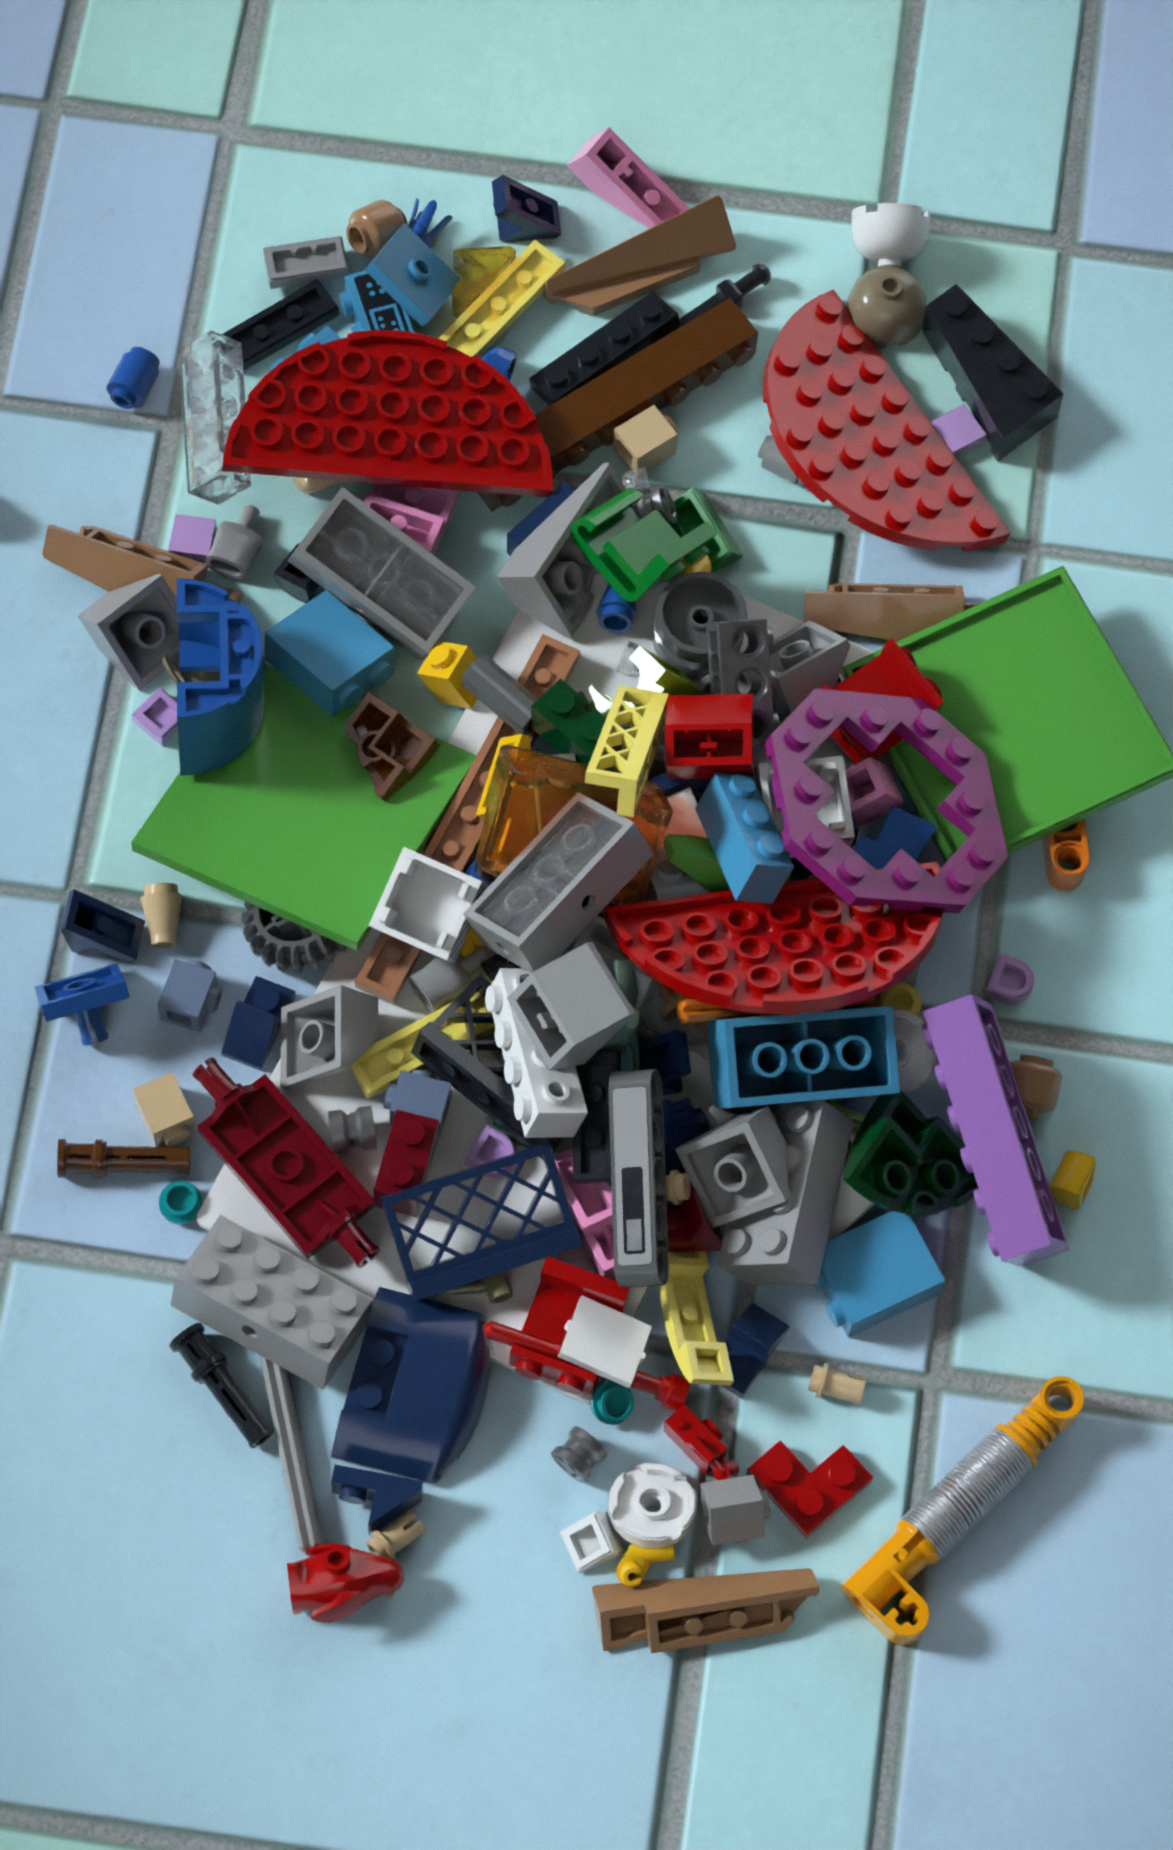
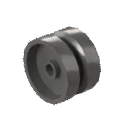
[652,572,748,679]

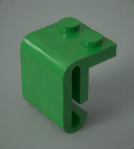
[571,488,717,602]

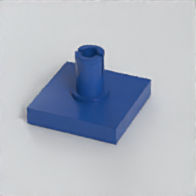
[34,963,130,1046]

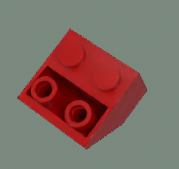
[665,694,754,780]

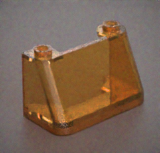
[476,746,673,905]

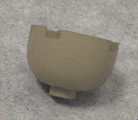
[847,266,926,348]

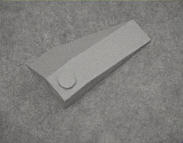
[496,462,626,637]

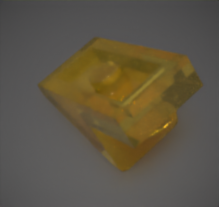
[451,246,516,318]

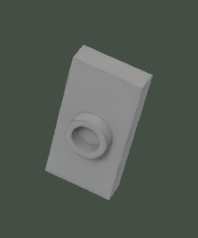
[263,236,349,289]

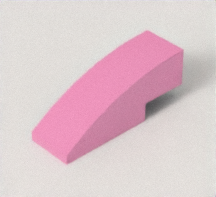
[554,1148,616,1280]

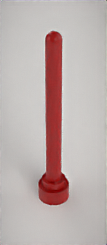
[483,1321,690,1411]

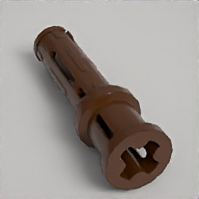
[57,1139,190,1178]

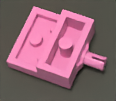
[363,484,459,556]

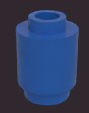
[106,347,160,409]

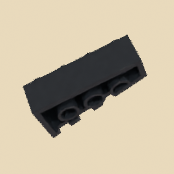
[922,284,1064,462]

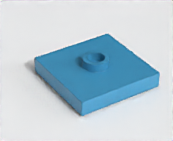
[365,223,461,327]

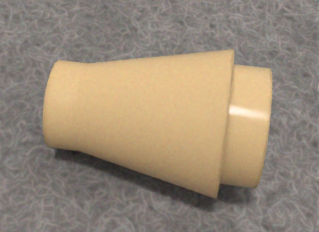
[140,883,183,948]

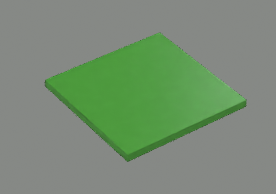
[841,566,1173,863]
[131,664,477,951]

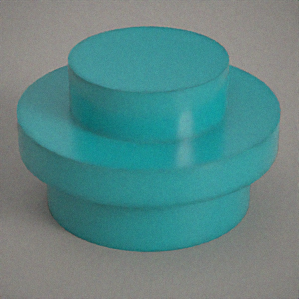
[159,1181,203,1225]
[591,1380,634,1425]

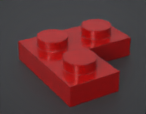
[746,1440,873,1539]

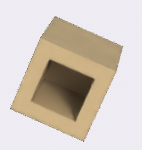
[613,405,679,478]
[132,1072,196,1147]

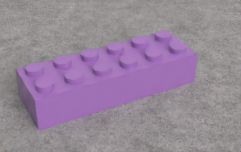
[921,994,1070,1267]

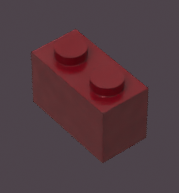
[373,1110,439,1217]

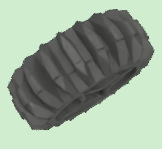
[241,901,347,975]

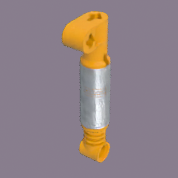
[841,1376,1084,1646]

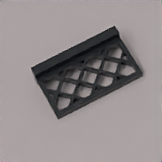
[411,975,564,1161]

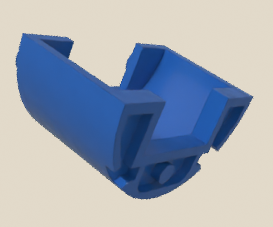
[177,578,264,776]

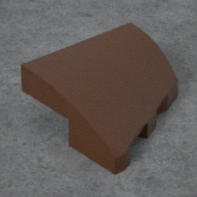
[343,692,441,801]

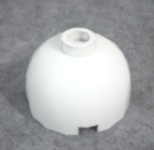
[851,203,931,268]

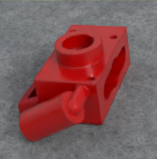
[663,1404,740,1480]

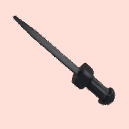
[649,264,771,346]

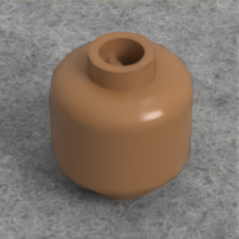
[346,199,407,258]
[1010,1054,1062,1120]

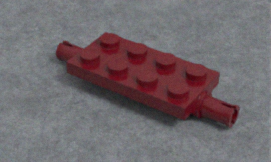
[192,1057,380,1268]

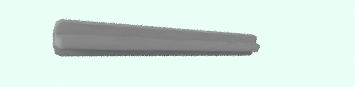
[259,1355,324,1553]

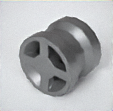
[631,485,677,525]
[551,1426,608,1482]

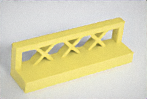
[585,685,669,818]

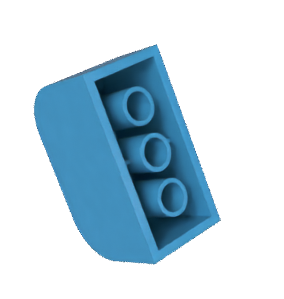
[706,1006,900,1108]

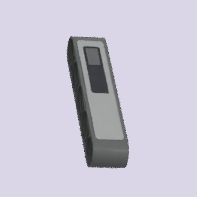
[608,1069,669,1288]

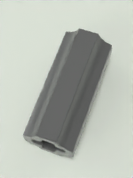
[461,655,538,735]

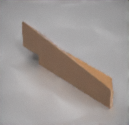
[545,195,736,316]
[42,525,243,604]
[804,583,980,642]
[592,1568,820,1653]

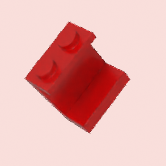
[820,638,944,765]
[509,1256,630,1395]

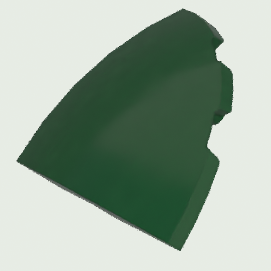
[843,1090,979,1216]

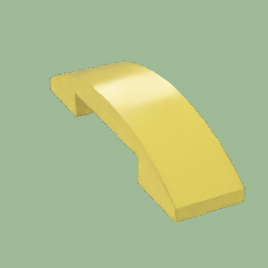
[659,1251,734,1386]

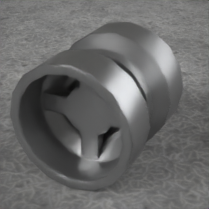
[328,1106,377,1154]

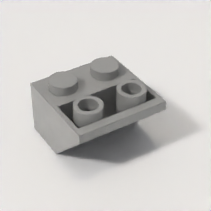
[507,942,636,1070]

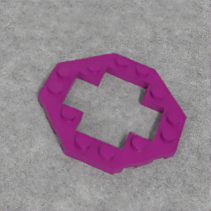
[764,688,1008,914]

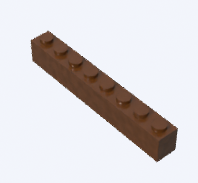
[477,298,758,512]

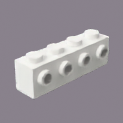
[485,968,588,1138]

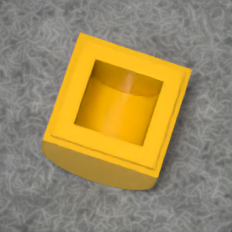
[1050,1150,1096,1211]

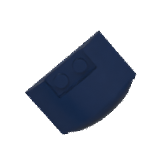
[331,1287,490,1485]

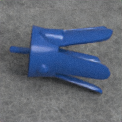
[408,198,453,249]

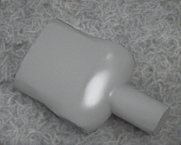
[206,505,263,580]
[408,948,489,1013]

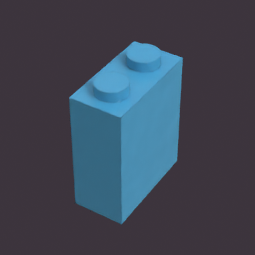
[265,590,394,717]
[812,1211,945,1337]

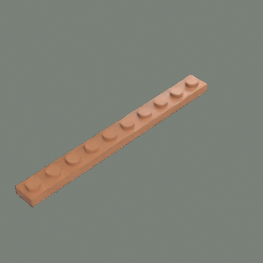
[355,634,580,1005]

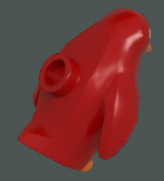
[287,1543,405,1623]

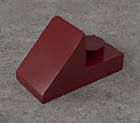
[667,1187,723,1252]

